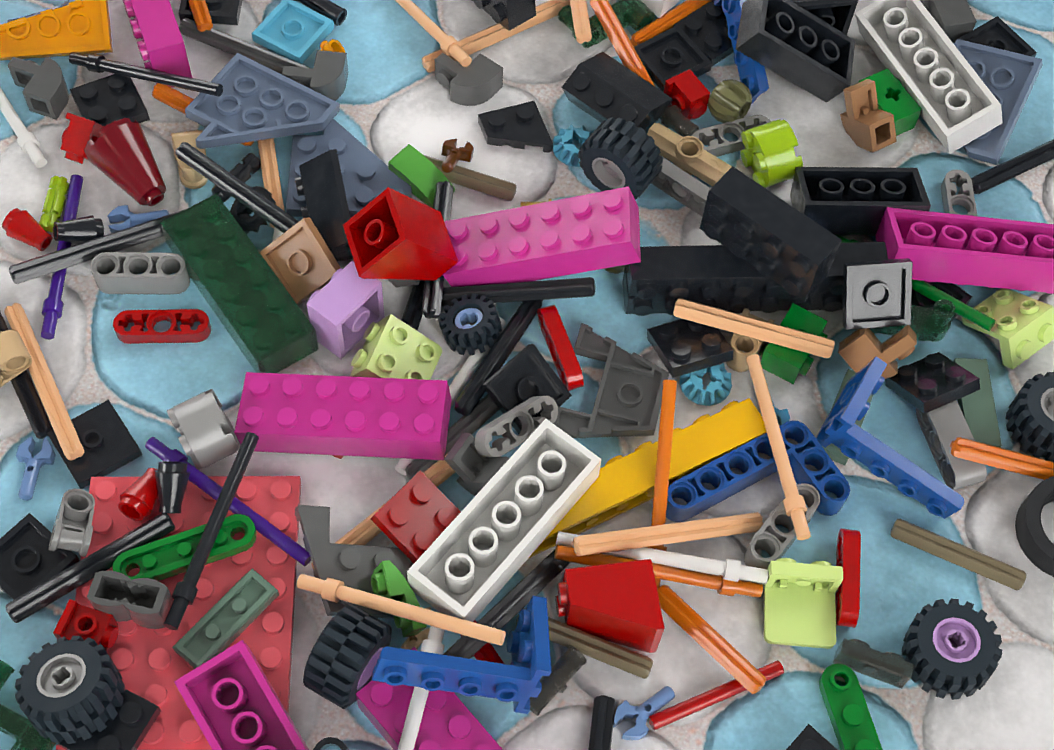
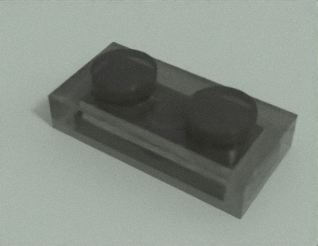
[832,638,914,689]

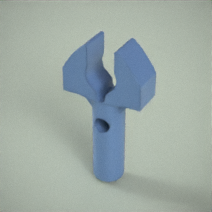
[108,205,169,233]
[16,436,56,500]
[613,686,675,740]

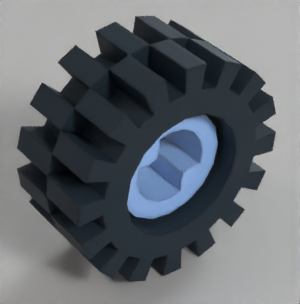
[439,294,502,355]

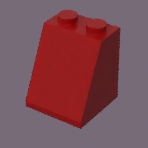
[343,187,458,280]
[555,559,665,653]

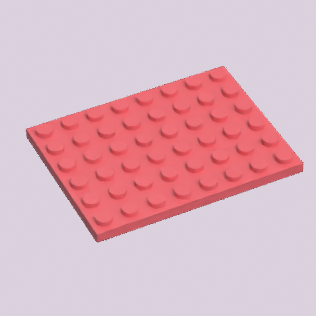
[56,476,301,750]

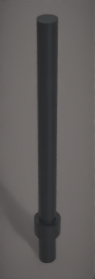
[69,52,223,97]
[163,432,259,630]

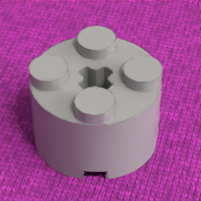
[167,389,241,470]

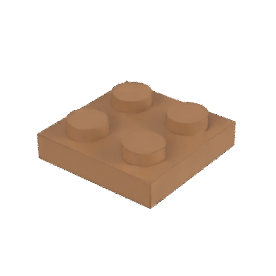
[258,217,341,307]

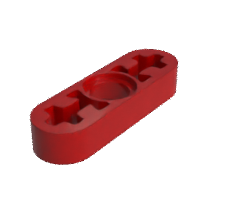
[537,305,584,391]
[113,309,211,344]
[835,528,861,628]

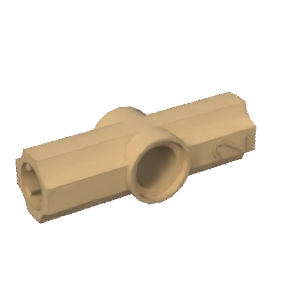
[647,123,732,187]

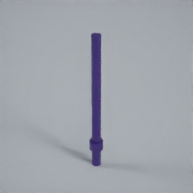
[41,174,83,340]
[145,437,312,566]

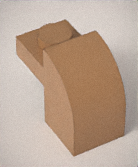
[840,79,897,153]
[838,325,917,379]

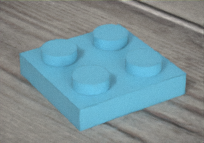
[252,0,334,64]

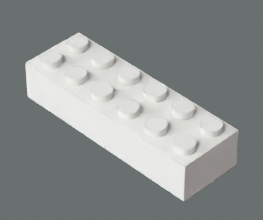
[855,0,1003,154]
[407,419,602,622]

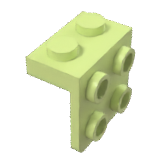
[962,288,1054,369]
[350,314,442,380]
[764,558,843,649]

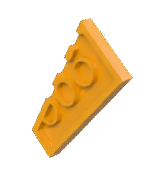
[0,0,113,61]

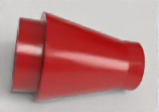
[2,208,53,251]
[118,468,158,521]

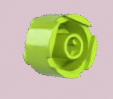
[740,119,803,188]

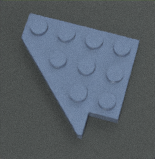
[954,39,1043,165]
[185,53,340,149]
[286,119,412,218]

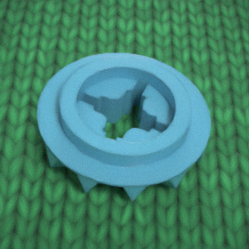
[553,124,594,167]
[680,363,732,406]

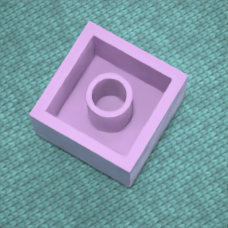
[307,261,385,359]

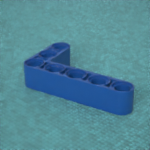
[666,420,850,522]

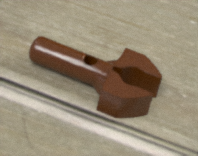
[441,139,474,173]

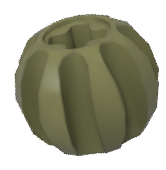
[708,79,752,123]

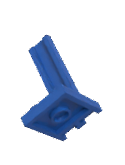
[714,0,769,104]
[816,357,964,519]
[372,596,551,714]

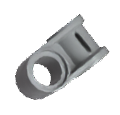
[49,488,95,557]

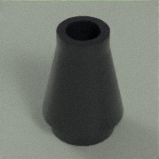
[53,215,104,244]
[154,461,190,513]

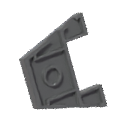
[553,323,669,438]
[295,505,413,619]

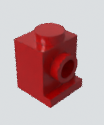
[664,69,710,121]
[60,112,104,164]
[53,599,119,650]

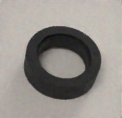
[1015,476,1054,577]

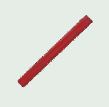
[648,660,784,730]

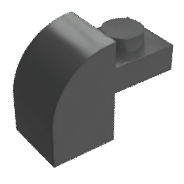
[282,50,348,101]
[435,53,503,106]
[8,57,69,120]
[444,433,509,496]

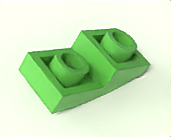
[388,144,455,208]
[371,560,427,638]

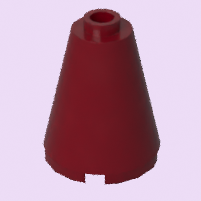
[84,118,166,206]

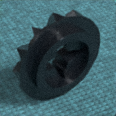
[230,186,276,235]

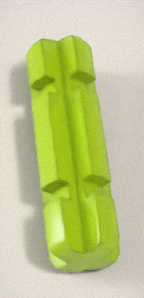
[39,176,69,233]

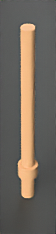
[395,0,472,67]
[746,354,811,540]
[297,574,506,646]

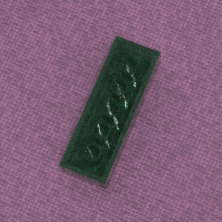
[160,194,319,373]

